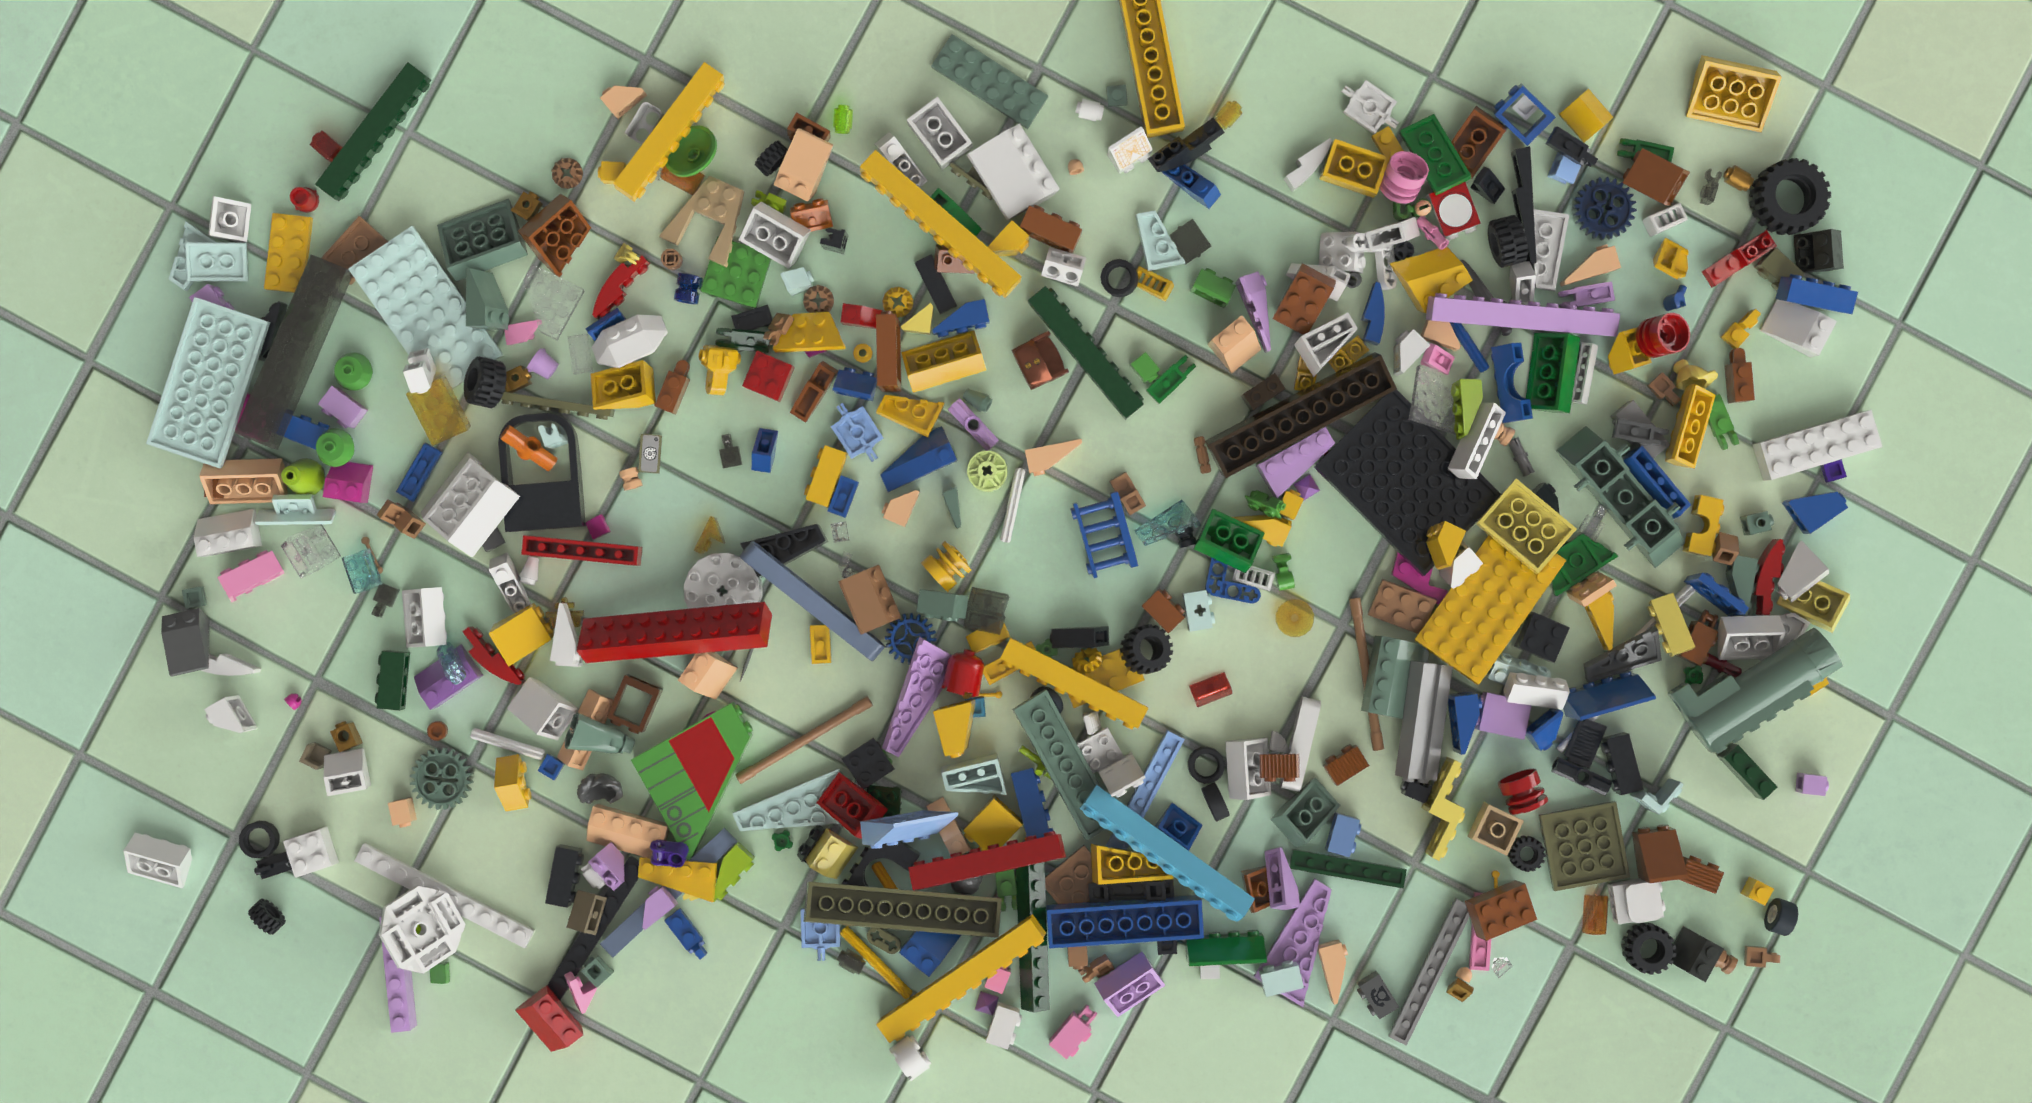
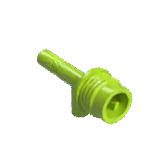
[1018,745,1051,780]

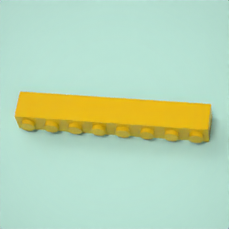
[613,62,725,202]
[1000,637,1148,730]

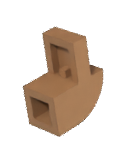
[377,500,426,539]

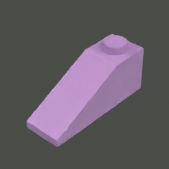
[1265,847,1300,910]

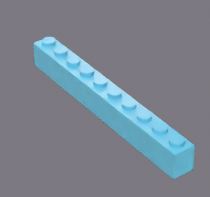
[1079,785,1255,922]

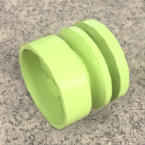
[967,451,1007,492]

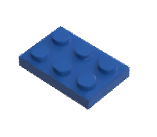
[1684,572,1749,616]

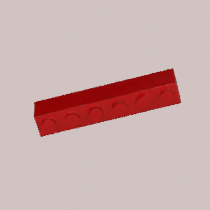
[521,535,643,566]

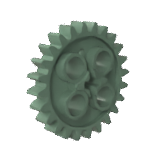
[409,747,474,810]

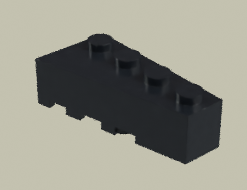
[740,524,828,578]

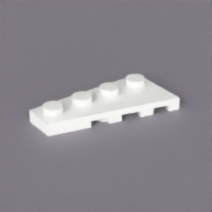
[1534,209,1569,291]

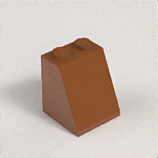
[1623,148,1690,206]
[1632,825,1688,883]

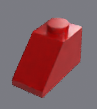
[841,303,883,329]

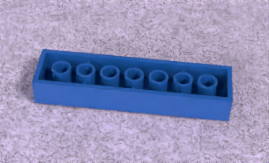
[1046,895,1204,949]

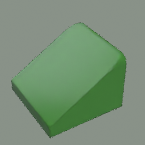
[430,962,450,984]

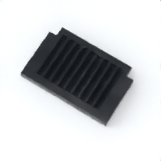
[1564,719,1607,769]

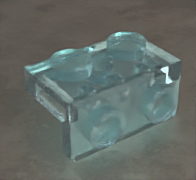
[342,548,382,594]

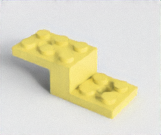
[1421,757,1465,861]

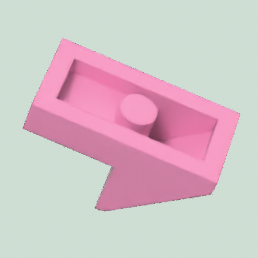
[1421,343,1455,375]
[564,972,597,1014]

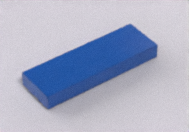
[396,442,443,502]

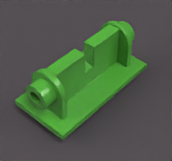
[1245,490,1286,519]

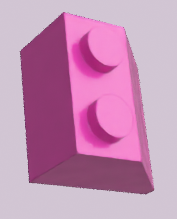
[323,462,373,503]

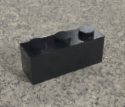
[1601,732,1644,795]
[545,844,584,908]

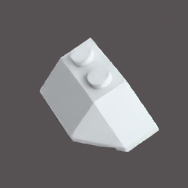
[591,315,668,368]

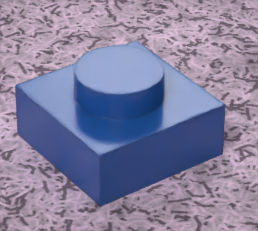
[538,754,565,780]

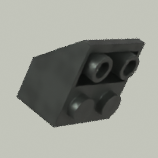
[1794,229,1844,273]

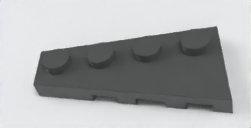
[1584,626,1662,683]

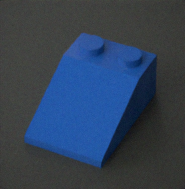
[1448,692,1482,755]
[899,931,961,977]

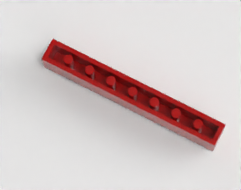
[908,831,1066,890]

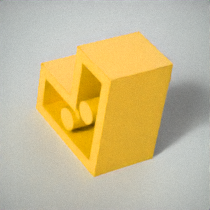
[494,754,531,811]

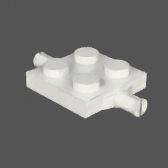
[1341,80,1399,134]

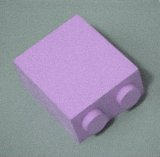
[1475,691,1532,740]

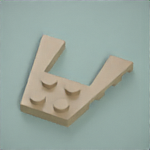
[659,176,744,268]

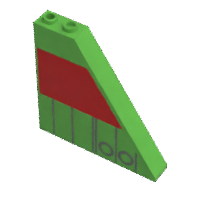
[631,702,753,861]

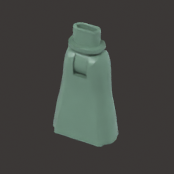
[565,712,635,754]

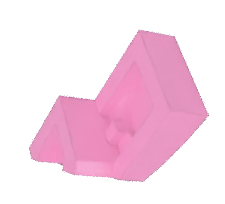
[504,320,542,345]

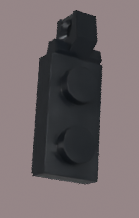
[1546,126,1598,167]

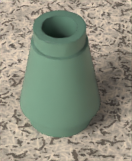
[963,388,993,413]

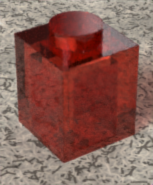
[309,130,343,162]

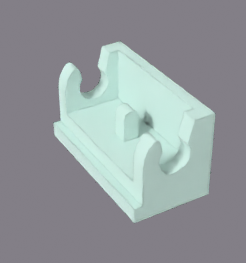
[538,424,568,449]

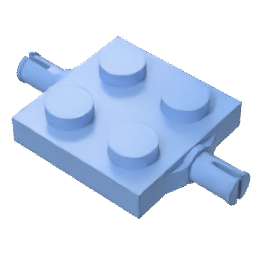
[831,403,884,462]
[801,908,841,961]

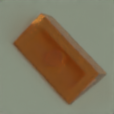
[661,166,705,195]
[1582,895,1608,935]

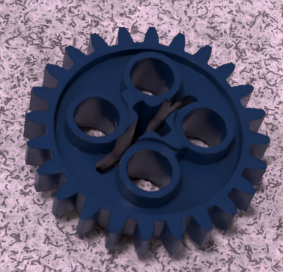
[1572,177,1637,240]

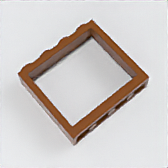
[876,311,901,392]

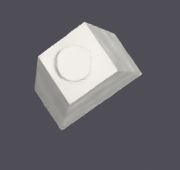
[1365,217,1420,251]
[1777,541,1829,603]

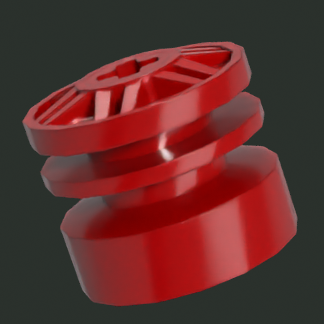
[1636,312,1690,358]
[1498,768,1548,815]

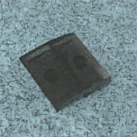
[964,587,1010,635]

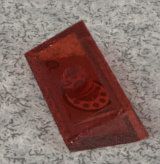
[1189,672,1232,707]

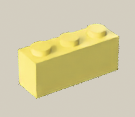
[1647,593,1695,657]

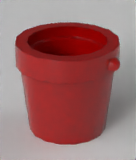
[290,187,319,213]

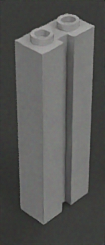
[1395,661,1453,784]

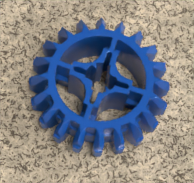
[885,613,937,665]

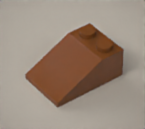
[1451,106,1508,179]

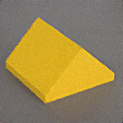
[1559,89,1613,143]

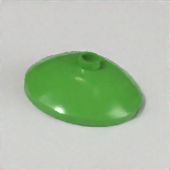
[665,125,717,177]

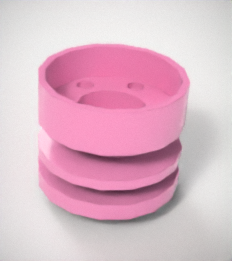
[1380,151,1429,204]

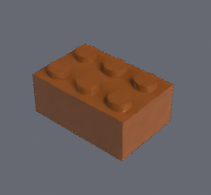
[1020,205,1082,254]
[1273,263,1336,335]
[1465,880,1537,941]

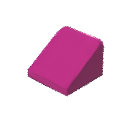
[585,514,611,540]

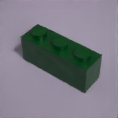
[375,650,410,711]
[1717,743,1778,800]

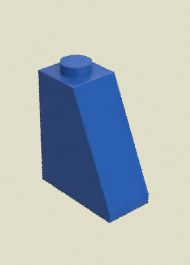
[1782,492,1848,534]

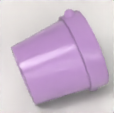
[527,348,559,379]

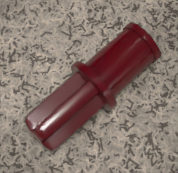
[1704,653,1742,678]

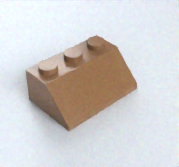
[838,565,901,635]

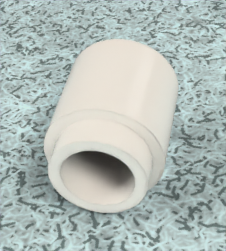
[1076,99,1105,122]
[581,863,606,889]

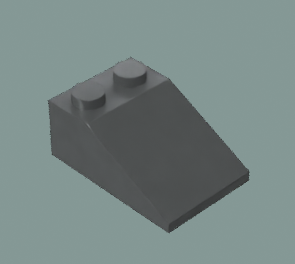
[161,608,210,677]

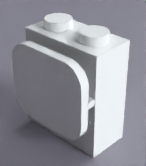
[1607,878,1666,924]

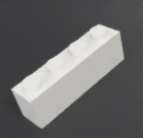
[1448,402,1506,479]

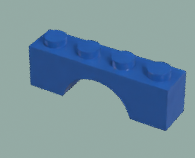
[1491,343,1533,423]

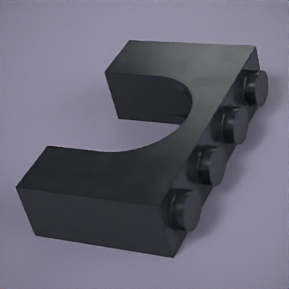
[841,840,921,887]

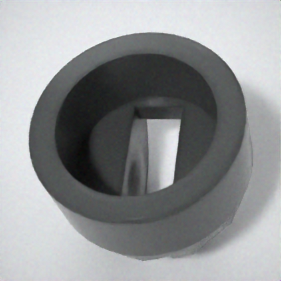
[1347,272,1362,288]

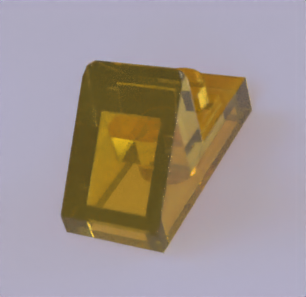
[694,516,725,554]

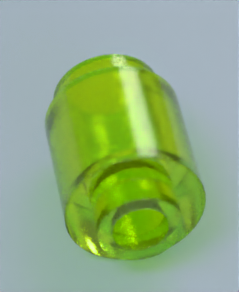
[833,105,853,134]

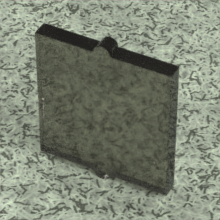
[1169,219,1212,265]

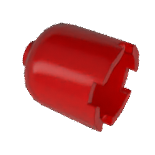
[941,649,984,697]

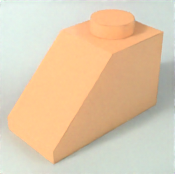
[600,85,647,119]
[1421,320,1461,351]
[882,490,920,527]

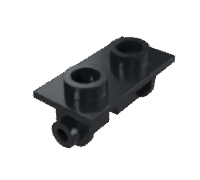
[797,825,826,863]
[254,852,292,879]

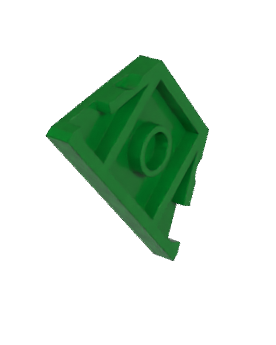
[1552,534,1618,596]

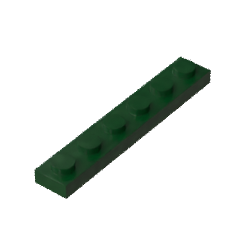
[1289,849,1407,889]

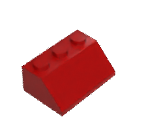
[515,985,583,1052]

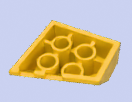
[1389,246,1473,313]

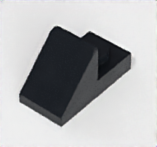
[1470,167,1505,204]

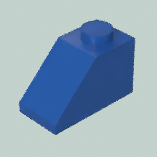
[751,428,778,473]

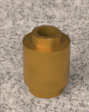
[1723,165,1754,192]

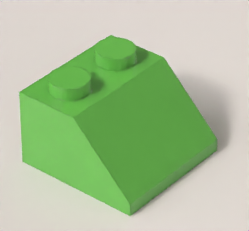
[1190,268,1236,308]

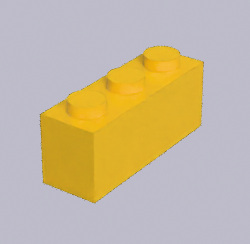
[804,445,848,508]

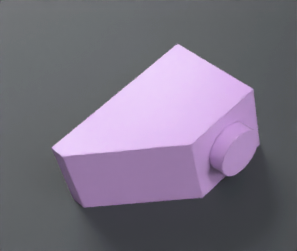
[642,886,678,930]

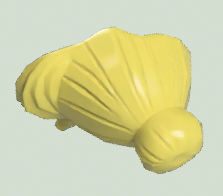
[1673,359,1718,390]

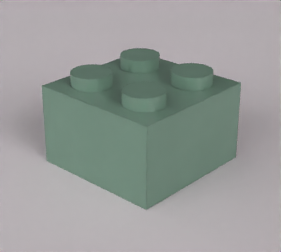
[916,589,969,622]

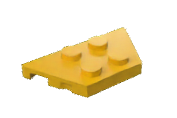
[773,312,846,353]

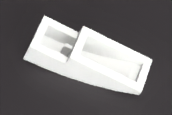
[1284,138,1332,192]
[201,653,261,676]

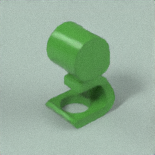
[1393,198,1431,221]
[1272,553,1295,591]

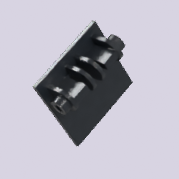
[842,738,895,790]

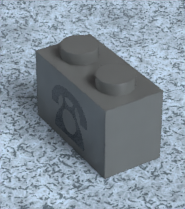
[1357,971,1399,1019]

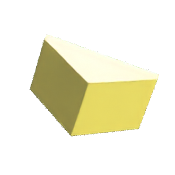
[900,303,934,335]

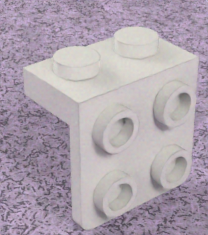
[1319,232,1366,274]

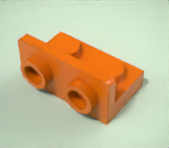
[790,199,833,232]

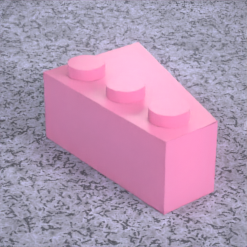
[217,550,284,602]

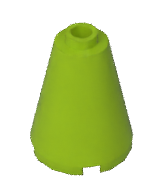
[281,458,325,495]

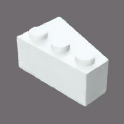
[1294,313,1358,377]

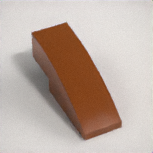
[790,361,838,423]

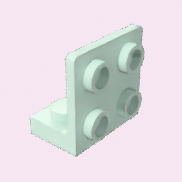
[1630,778,1684,815]

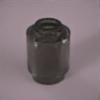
[837,948,866,975]

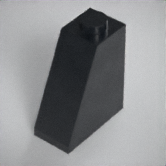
[1050,626,1109,648]

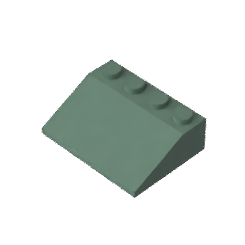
[437,199,528,281]
[1361,635,1429,719]

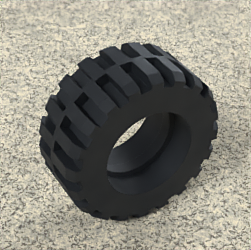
[1749,158,1831,235]

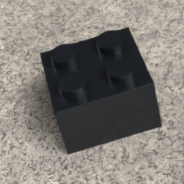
[1514,612,1570,663]

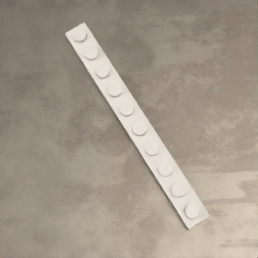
[354,843,535,948]

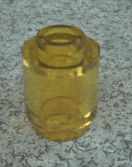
[1215,101,1242,130]

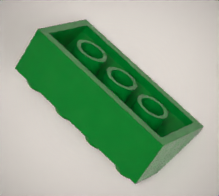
[1526,333,1580,414]
[1185,930,1267,966]

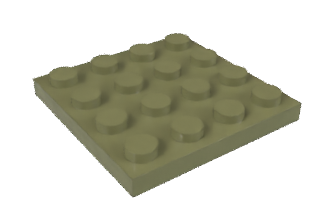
[1539,801,1630,891]

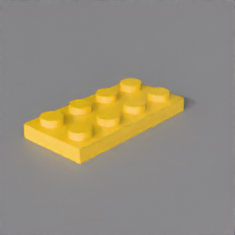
[264,213,313,294]
[1068,647,1145,708]

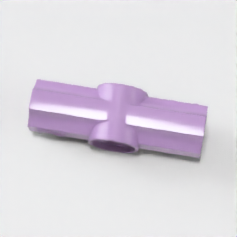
[948,398,999,451]

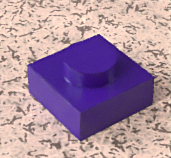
[1820,459,1847,483]

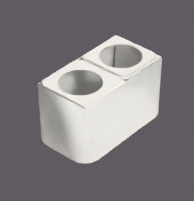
[625,102,664,145]

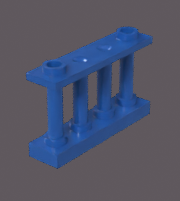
[1070,491,1138,578]

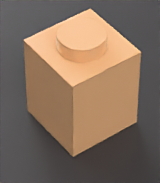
[388,797,417,828]

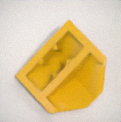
[1653,238,1688,279]

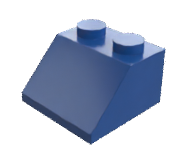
[832,367,877,401]

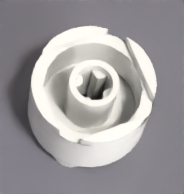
[889,1035,931,1081]

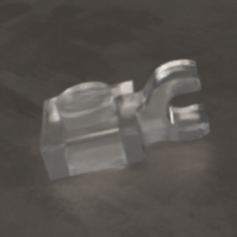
[1577,506,1607,541]

